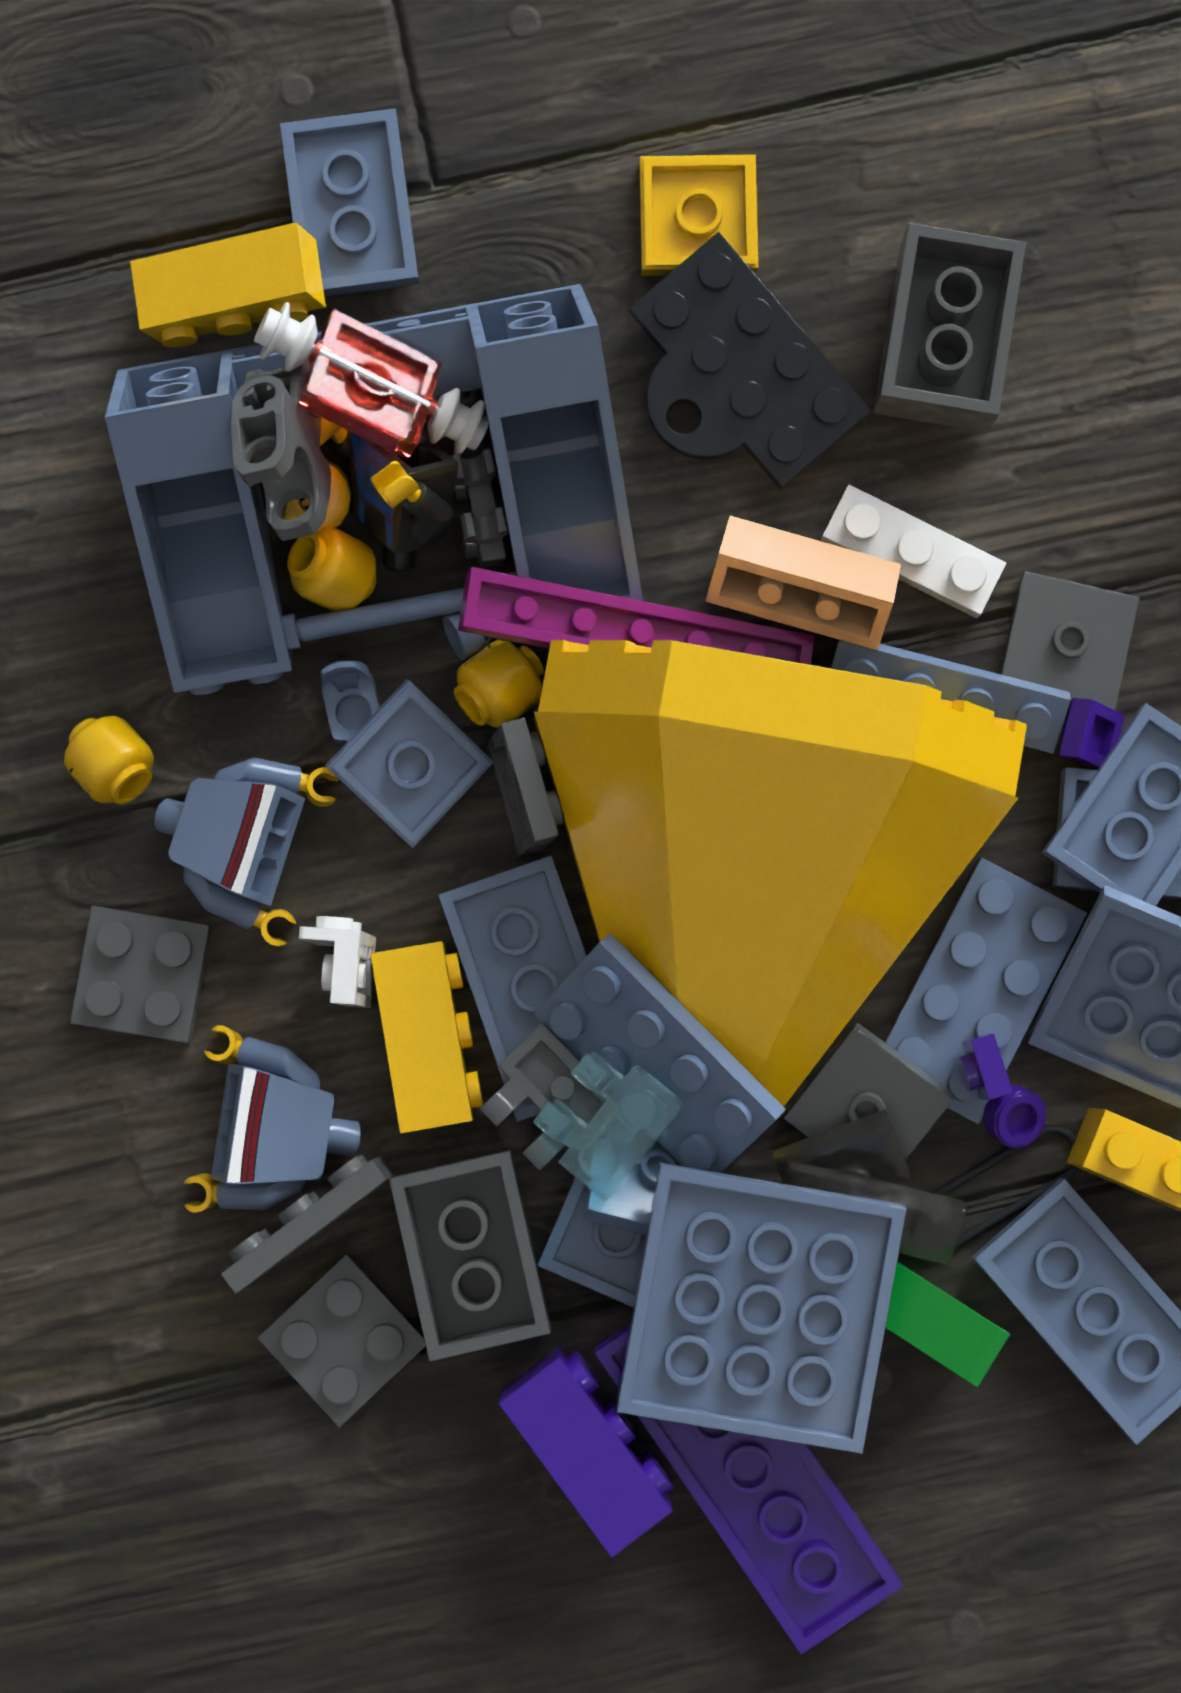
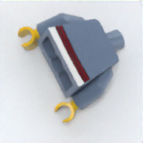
[154,758,339,946]
[184,1025,361,1213]

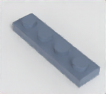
[830,639,1071,754]

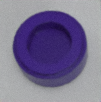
[983,1085,1046,1148]

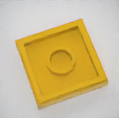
[639,155,758,276]

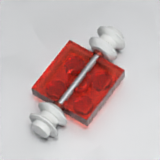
[254,302,489,459]

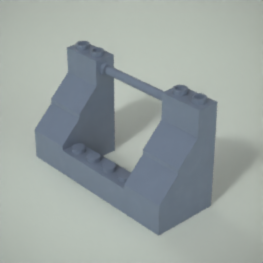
[105,284,643,695]

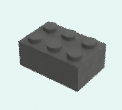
[873,223,1026,433]
[389,1149,551,1362]

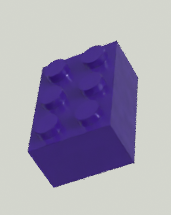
[498,1345,674,1558]

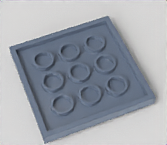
[616,1162,907,1454]

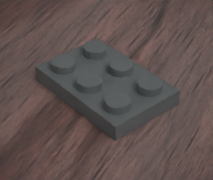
[221,1155,395,1294]

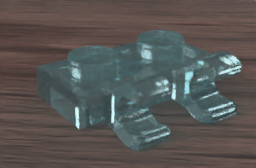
[533,1051,686,1202]

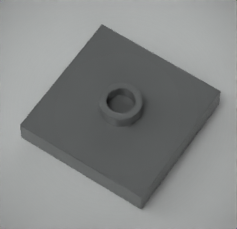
[999,571,1140,710]
[784,1022,954,1189]

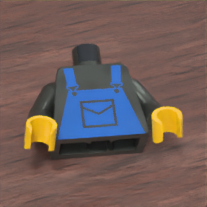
[320,408,458,570]

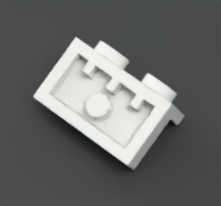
[299,916,376,1008]

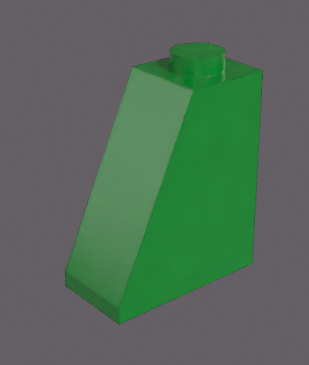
[885,1262,1010,1388]

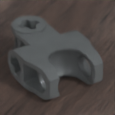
[230,358,331,541]

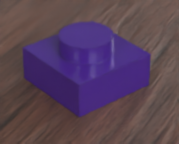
[1059,698,1125,770]
[958,1034,1013,1100]

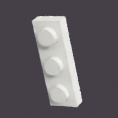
[820,485,1006,619]

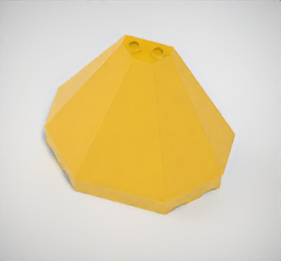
[534,640,1027,1107]

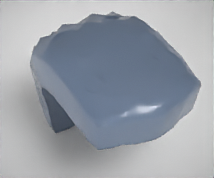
[320,661,380,746]

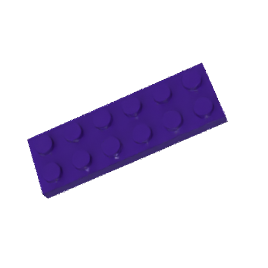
[594,1323,903,1655]

